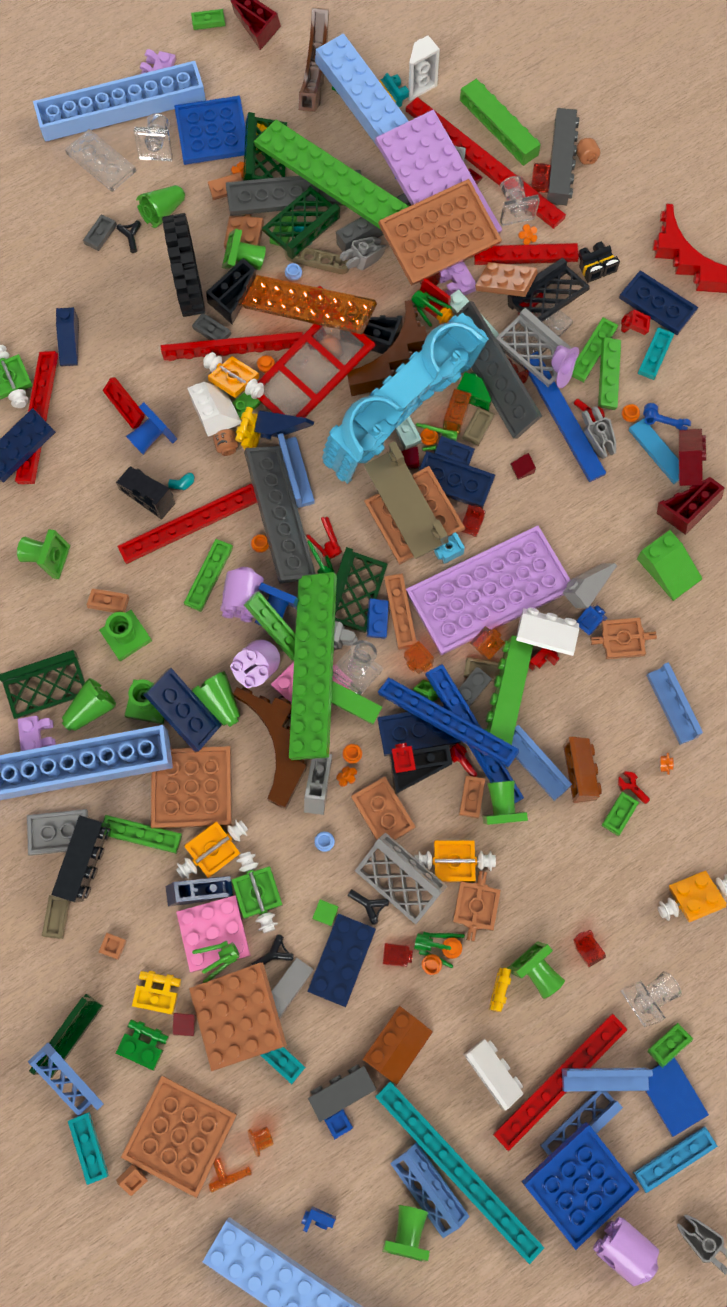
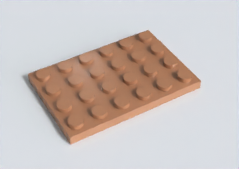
[378,179,502,286]

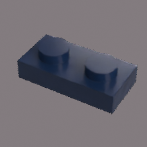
[434,436,475,465]

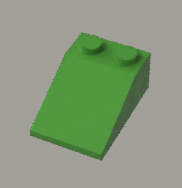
[637,530,703,601]

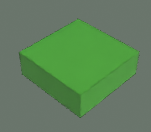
[312,900,339,927]

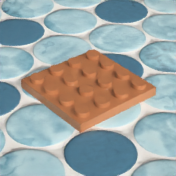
[364,466,465,565]
[151,746,232,829]
[189,962,287,1071]
[121,1076,238,1198]

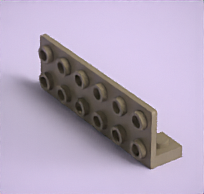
[364,441,449,559]

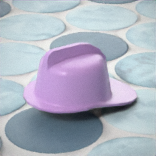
[551,345,579,388]

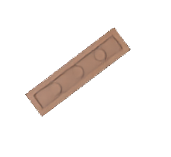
[384,573,417,650]

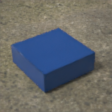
[324,1109,353,1140]

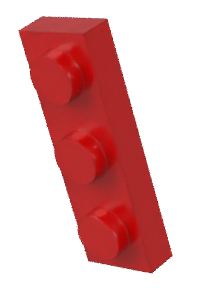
[103,377,146,429]

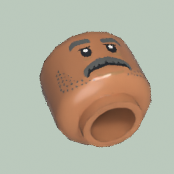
[213,429,239,456]

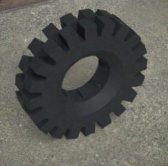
[162,213,205,317]

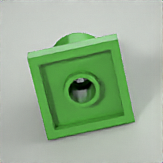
[222,228,266,270]
[17,529,70,579]
[99,610,152,661]
[125,679,165,724]
[482,781,528,825]
[507,941,565,999]
[382,1205,430,1262]

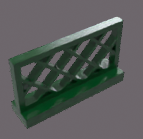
[243,112,287,181]
[262,187,340,259]
[335,547,388,633]
[0,650,85,719]
[29,994,103,1078]

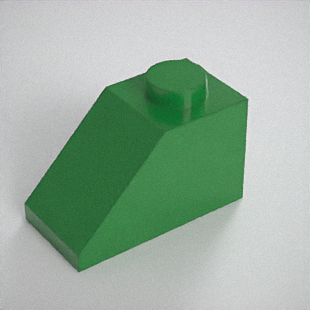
[456,372,491,411]

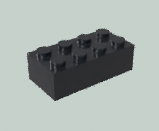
[51,815,111,902]

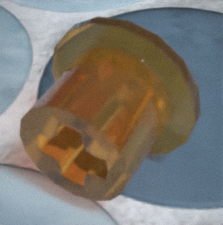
[247,1126,273,1157]

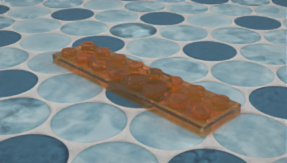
[242,275,377,335]

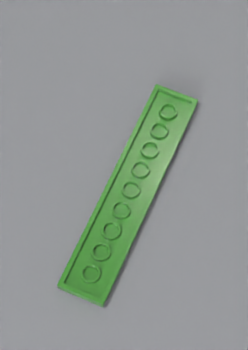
[254,120,409,229]
[289,572,337,760]

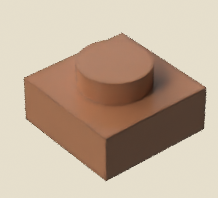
[99,933,127,960]
[116,1164,148,1196]

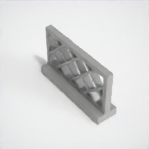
[496,308,579,387]
[355,833,447,924]

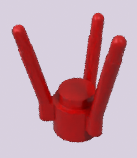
[306,517,342,559]

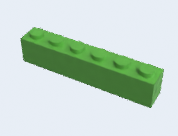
[460,79,541,166]
[484,635,533,745]

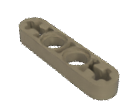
[285,247,350,274]

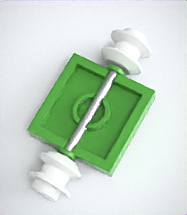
[0,345,33,408]
[231,852,283,933]

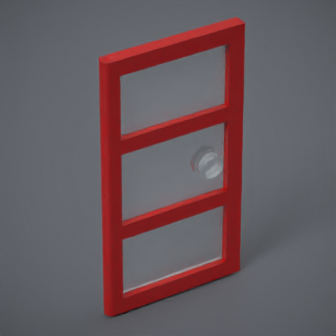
[257,306,376,418]

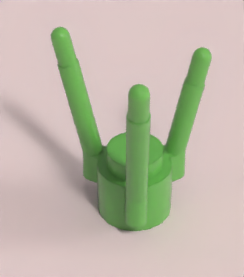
[416,423,457,451]
[192,941,240,983]

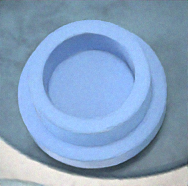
[285,263,302,281]
[314,831,335,852]

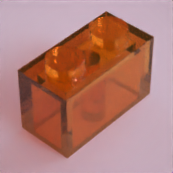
[443,389,472,435]

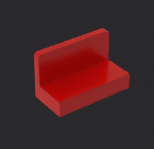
[419,278,451,319]

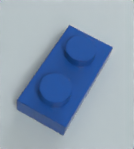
[366,598,389,639]

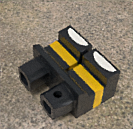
[579,241,620,283]

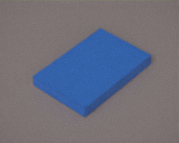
[645,1057,709,1137]

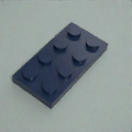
[619,270,698,336]
[0,408,56,483]
[419,451,495,509]
[143,668,222,752]
[377,706,461,757]
[307,913,376,1007]

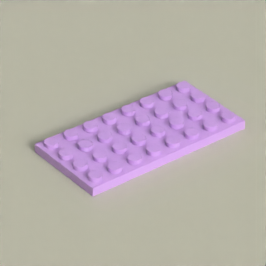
[375,109,502,234]
[406,526,571,655]

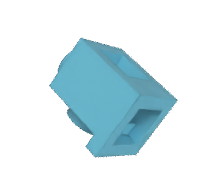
[434,532,465,564]

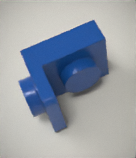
[576,605,607,635]
[301,1206,336,1232]

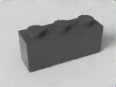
[308,1064,376,1122]

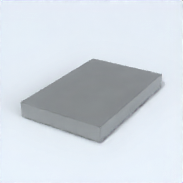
[27,809,88,856]

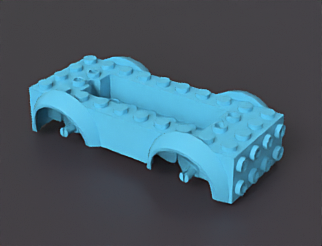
[322,312,489,484]

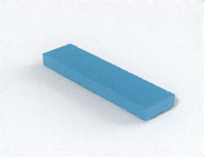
[628,418,679,484]
[633,1126,718,1193]

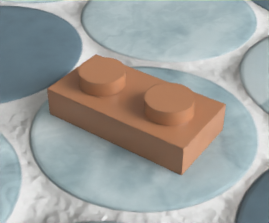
[208,173,243,200]
[86,588,129,613]
[459,775,485,819]

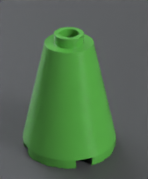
[136,185,185,228]
[192,671,240,727]
[62,678,116,731]

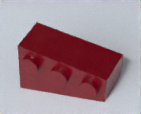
[230,0,281,50]
[679,429,706,486]
[657,477,725,535]

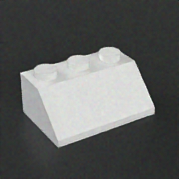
[408,35,440,101]
[187,382,241,437]
[516,608,579,656]
[463,1039,524,1111]

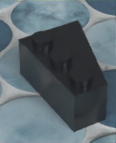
[206,258,256,325]
[340,315,403,354]
[116,466,176,520]
[389,745,452,794]

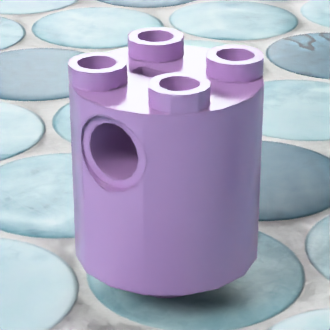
[220,567,264,622]
[230,640,280,688]
[593,1216,659,1286]

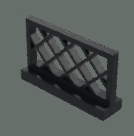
[508,257,590,322]

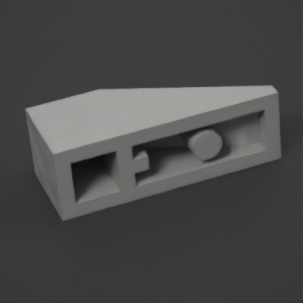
[563,563,617,608]
[304,754,332,815]
[272,958,313,1020]

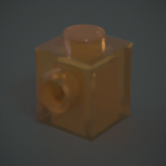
[470,626,505,660]
[404,641,434,674]

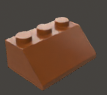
[563,737,602,803]
[363,1006,433,1085]

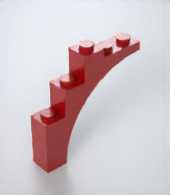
[652,204,727,293]

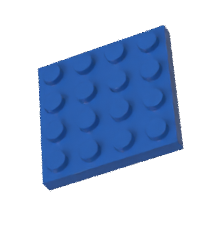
[174,95,246,165]
[521,1122,640,1250]

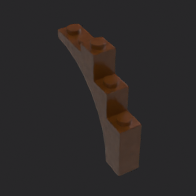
[298,8,329,112]
[347,300,430,397]
[233,687,307,810]

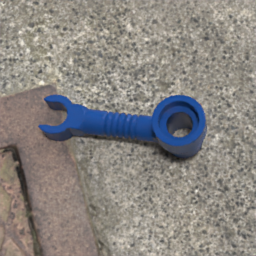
[643,403,691,430]

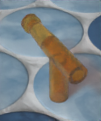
[209,1158,252,1192]

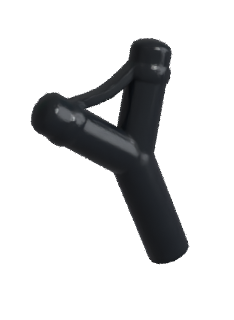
[117,220,141,253]
[347,889,389,925]
[251,934,294,965]

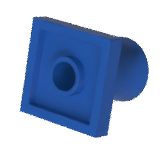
[126,402,177,455]
[254,582,299,626]

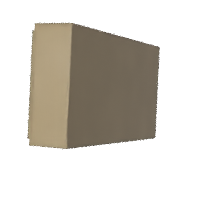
[462,407,495,446]
[464,657,500,682]
[42,895,70,939]

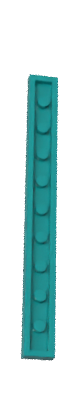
[375,1081,544,1265]

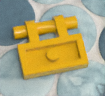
[235,407,261,450]
[488,968,511,1012]
[132,970,181,1015]

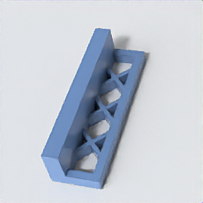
[277,433,315,508]
[646,662,703,745]
[512,725,572,801]
[28,1043,103,1116]
[562,1067,653,1092]
[540,1091,623,1155]
[390,1142,470,1238]

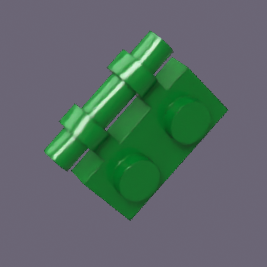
[115,1019,169,1071]

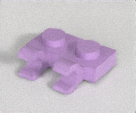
[140,49,176,74]
[438,261,476,296]
[18,716,56,751]

